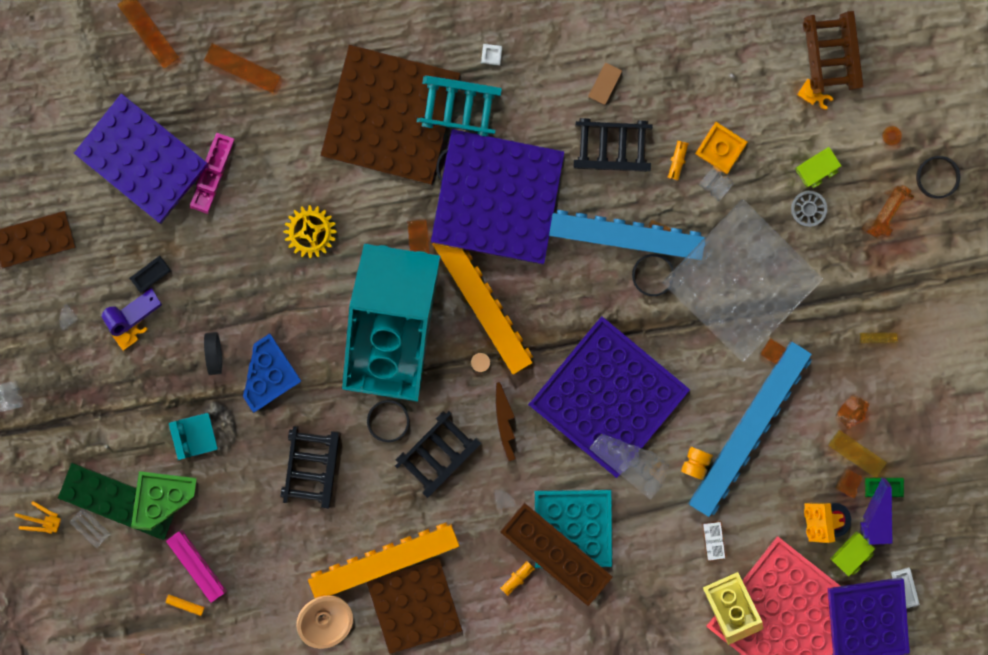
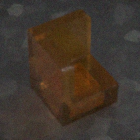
[835,468,862,499]

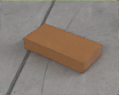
[588,62,622,106]

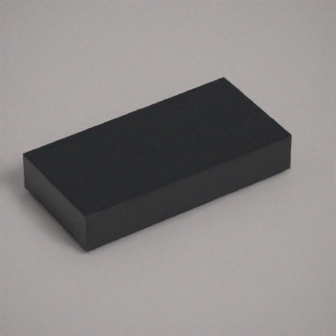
[129,255,172,294]

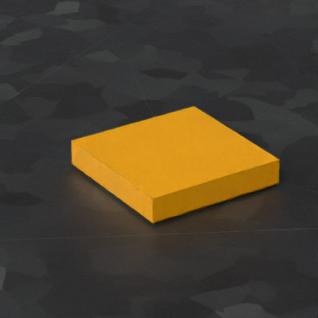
[695,122,748,175]

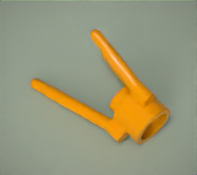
[15,501,61,534]

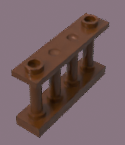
[803,11,864,94]

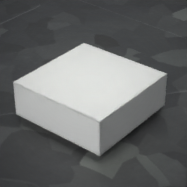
[481,44,502,66]

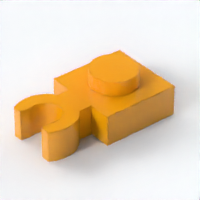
[797,79,833,110]
[112,320,148,351]

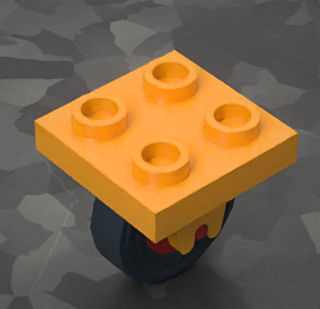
[804,502,851,543]

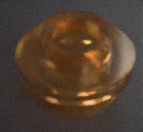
[882,126,902,146]

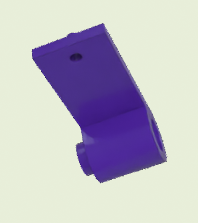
[101,288,162,336]

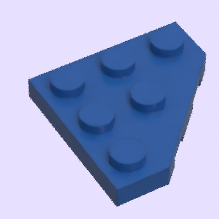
[243,333,302,413]

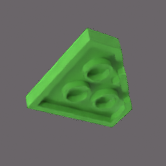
[131,471,196,531]

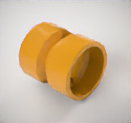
[681,446,714,480]

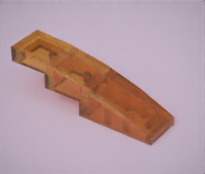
[117,0,179,68]

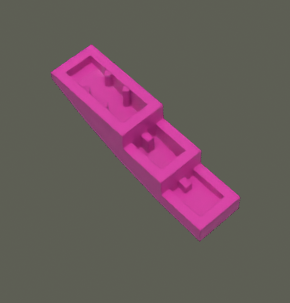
[190,133,235,214]

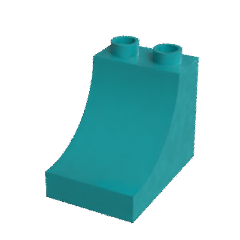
[342,244,440,401]

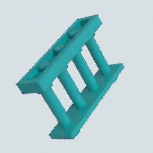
[417,76,502,136]

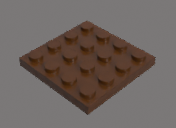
[366,558,463,654]

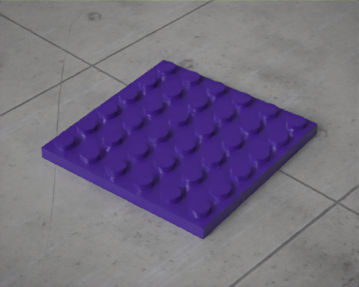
[430,129,564,265]
[528,316,690,478]

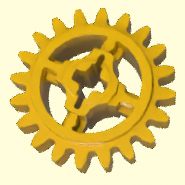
[283,205,337,258]

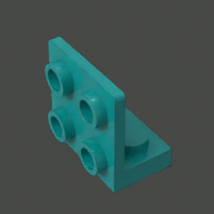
[168,413,218,460]

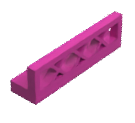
[166,529,227,603]

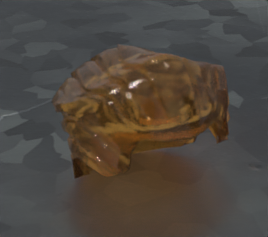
[836,394,869,429]

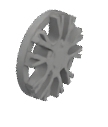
[791,191,827,227]

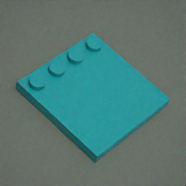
[534,490,612,568]

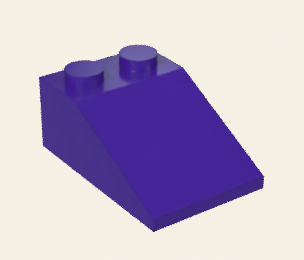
[860,478,893,545]

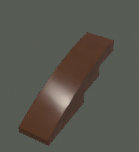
[496,382,516,461]

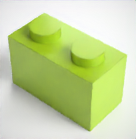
[794,147,841,188]
[830,531,875,576]

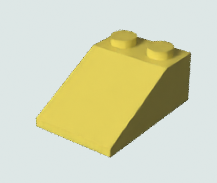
[703,572,763,645]

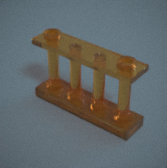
[861,185,914,239]

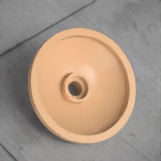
[296,595,353,649]

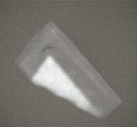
[589,434,669,500]

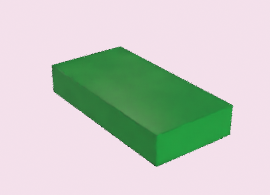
[865,478,904,497]

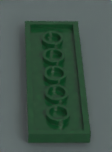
[58,462,176,540]

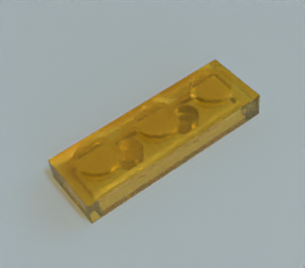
[828,430,887,478]

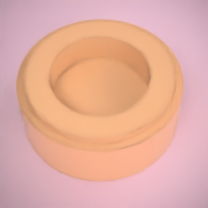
[471,353,490,372]

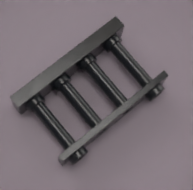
[573,118,653,172]
[395,411,482,498]
[280,426,340,509]

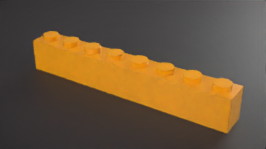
[432,243,533,374]
[308,522,460,598]

